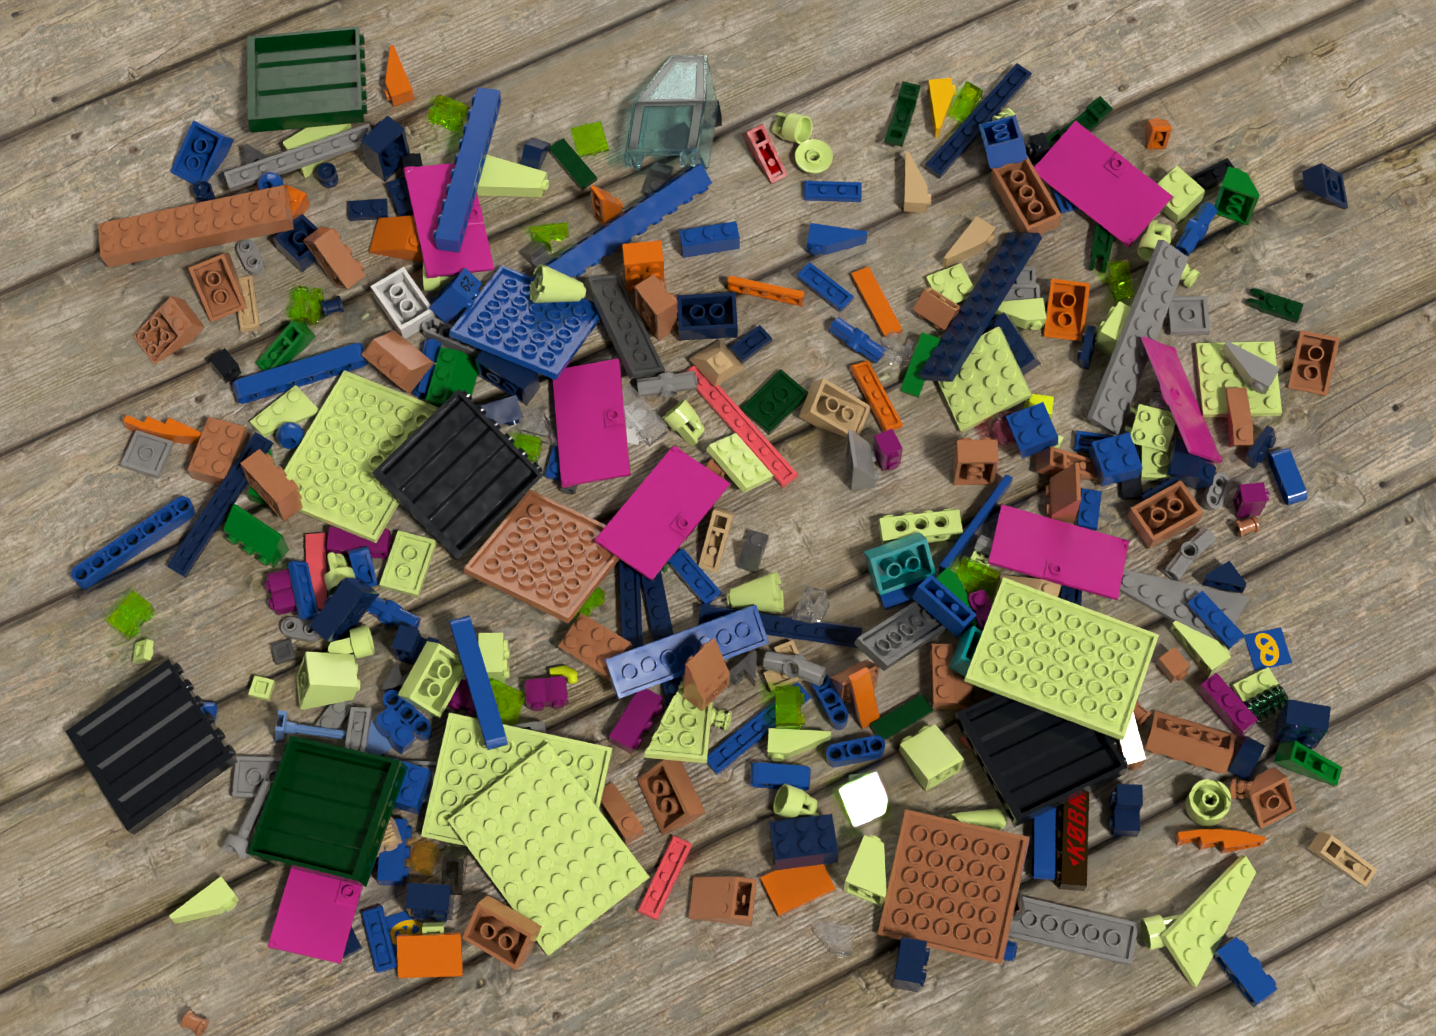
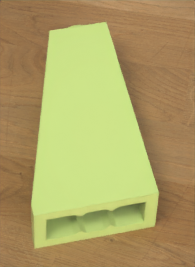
[282,124,352,178]
[477,155,549,197]

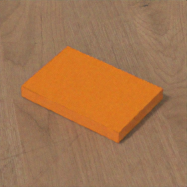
[760,864,836,917]
[396,932,463,978]

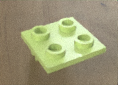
[1124,404,1176,452]

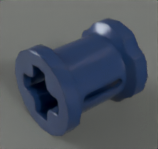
[321,296,344,317]

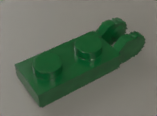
[1089,222,1114,273]
[1246,288,1303,323]

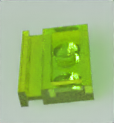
[956,556,1001,598]

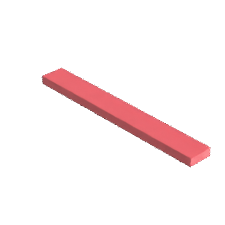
[685,365,798,488]

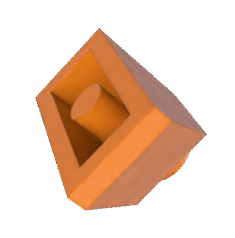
[1145,118,1172,149]

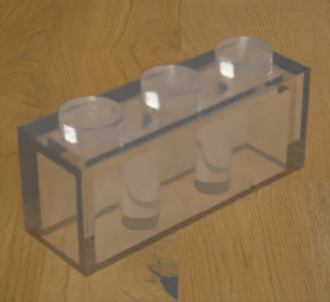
[623,384,667,447]

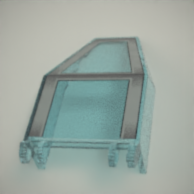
[624,55,718,170]

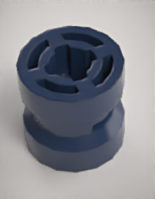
[317,162,339,188]
[193,181,215,203]

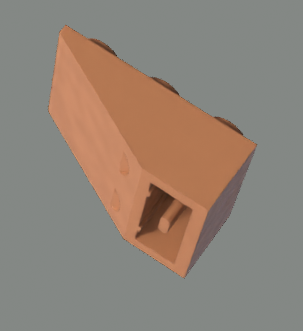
[133,296,205,364]
[683,638,730,711]
[830,660,880,704]
[688,877,757,927]

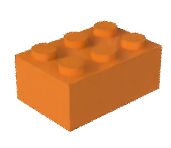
[622,240,665,292]

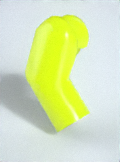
[549,665,578,684]

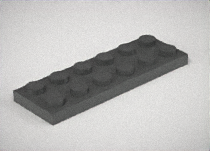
[584,274,665,379]
[854,601,947,671]

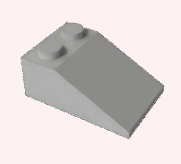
[846,430,879,491]

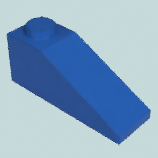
[806,223,868,255]

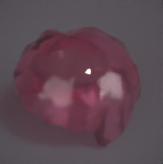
[986,411,1014,448]

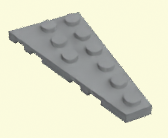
[1120,570,1250,645]

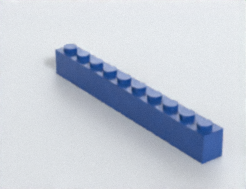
[433,87,502,253]
[544,163,712,277]

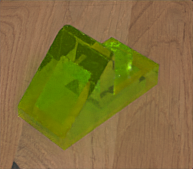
[949,81,983,122]
[529,222,569,253]
[1106,259,1134,302]

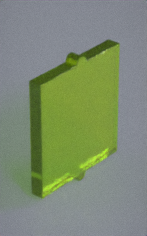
[571,121,609,158]

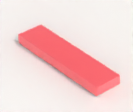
[305,533,328,611]
[638,836,693,921]

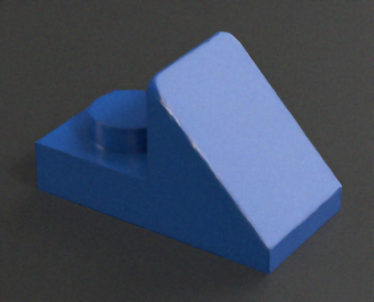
[348,546,378,587]

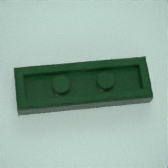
[548,138,597,191]
[870,694,934,741]

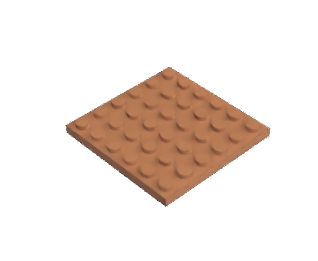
[464,490,619,624]
[878,809,1030,964]

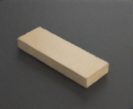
[238,275,260,332]

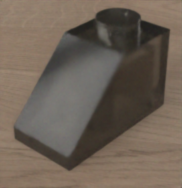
[441,844,468,896]

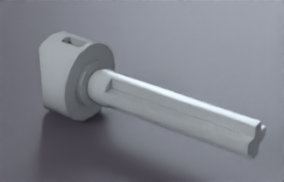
[222,780,271,860]

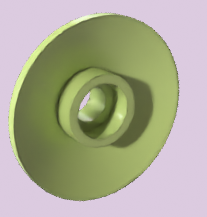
[795,139,833,174]

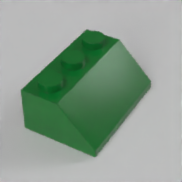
[1215,167,1260,226]
[426,347,478,407]
[223,504,289,568]

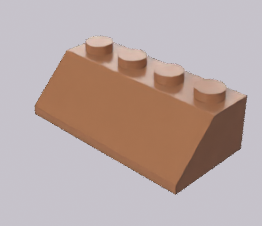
[1145,710,1235,774]

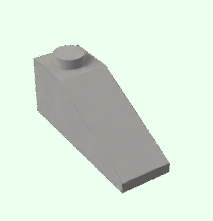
[1222,341,1280,394]

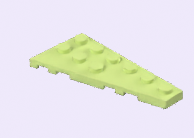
[644,677,713,763]
[1160,855,1256,987]

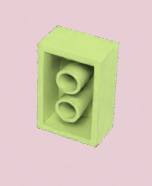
[398,641,464,718]

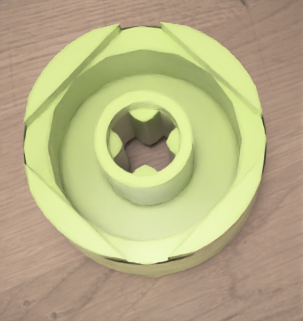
[1185,779,1231,827]

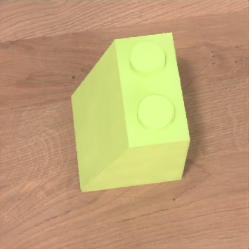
[296,652,360,710]
[899,724,964,792]
[843,835,886,907]

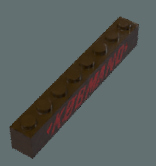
[1055,792,1089,891]

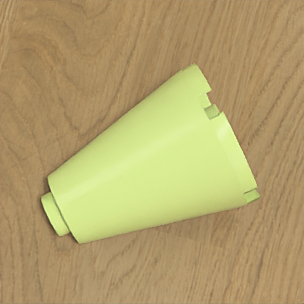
[530,264,586,303]
[727,572,784,613]
[947,808,1007,831]

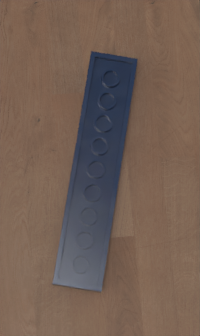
[919,232,1042,382]

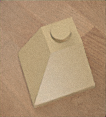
[690,340,745,387]

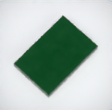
[741,369,808,435]

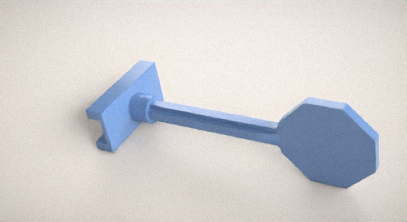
[275,710,392,756]

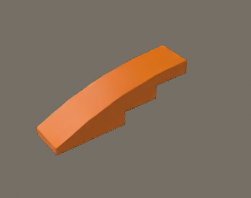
[123,415,202,444]
[1174,829,1266,854]

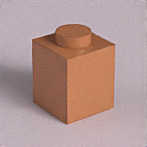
[1156,647,1190,683]

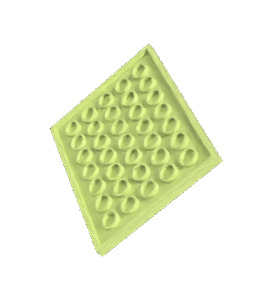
[284,370,439,543]
[964,577,1159,741]
[421,713,613,846]
[448,743,650,956]

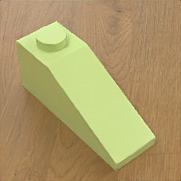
[993,298,1046,330]
[1170,621,1231,677]
[767,728,831,761]
[169,876,239,924]

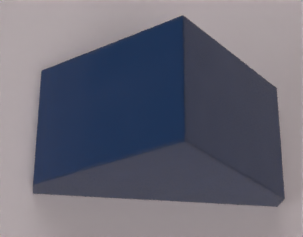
[520,138,551,170]
[1202,561,1246,594]
[1228,736,1265,781]

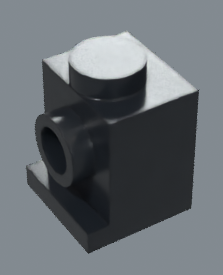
[1025,132,1050,164]

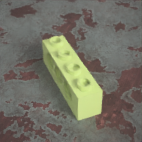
[878,508,963,545]

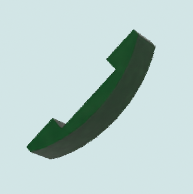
[884,81,921,147]
[1046,96,1113,148]

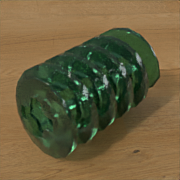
[1243,684,1288,723]

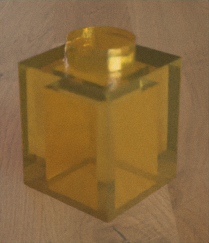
[410,841,440,877]

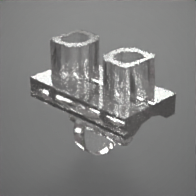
[880,331,916,366]

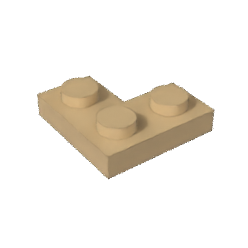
[763,640,803,693]

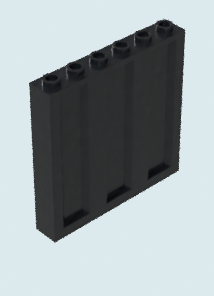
[371,389,544,560]
[65,659,238,835]
[955,694,1128,827]

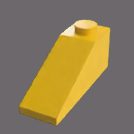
[927,78,956,138]

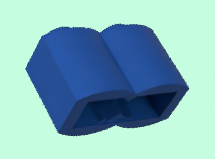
[375,708,415,754]

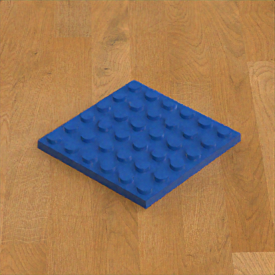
[449,265,601,380]

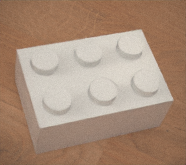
[370,267,436,339]

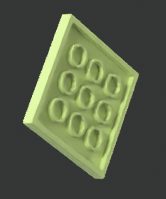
[938,326,1032,432]
[1195,341,1282,418]

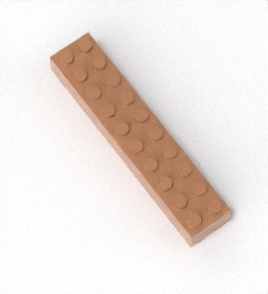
[98,185,294,267]

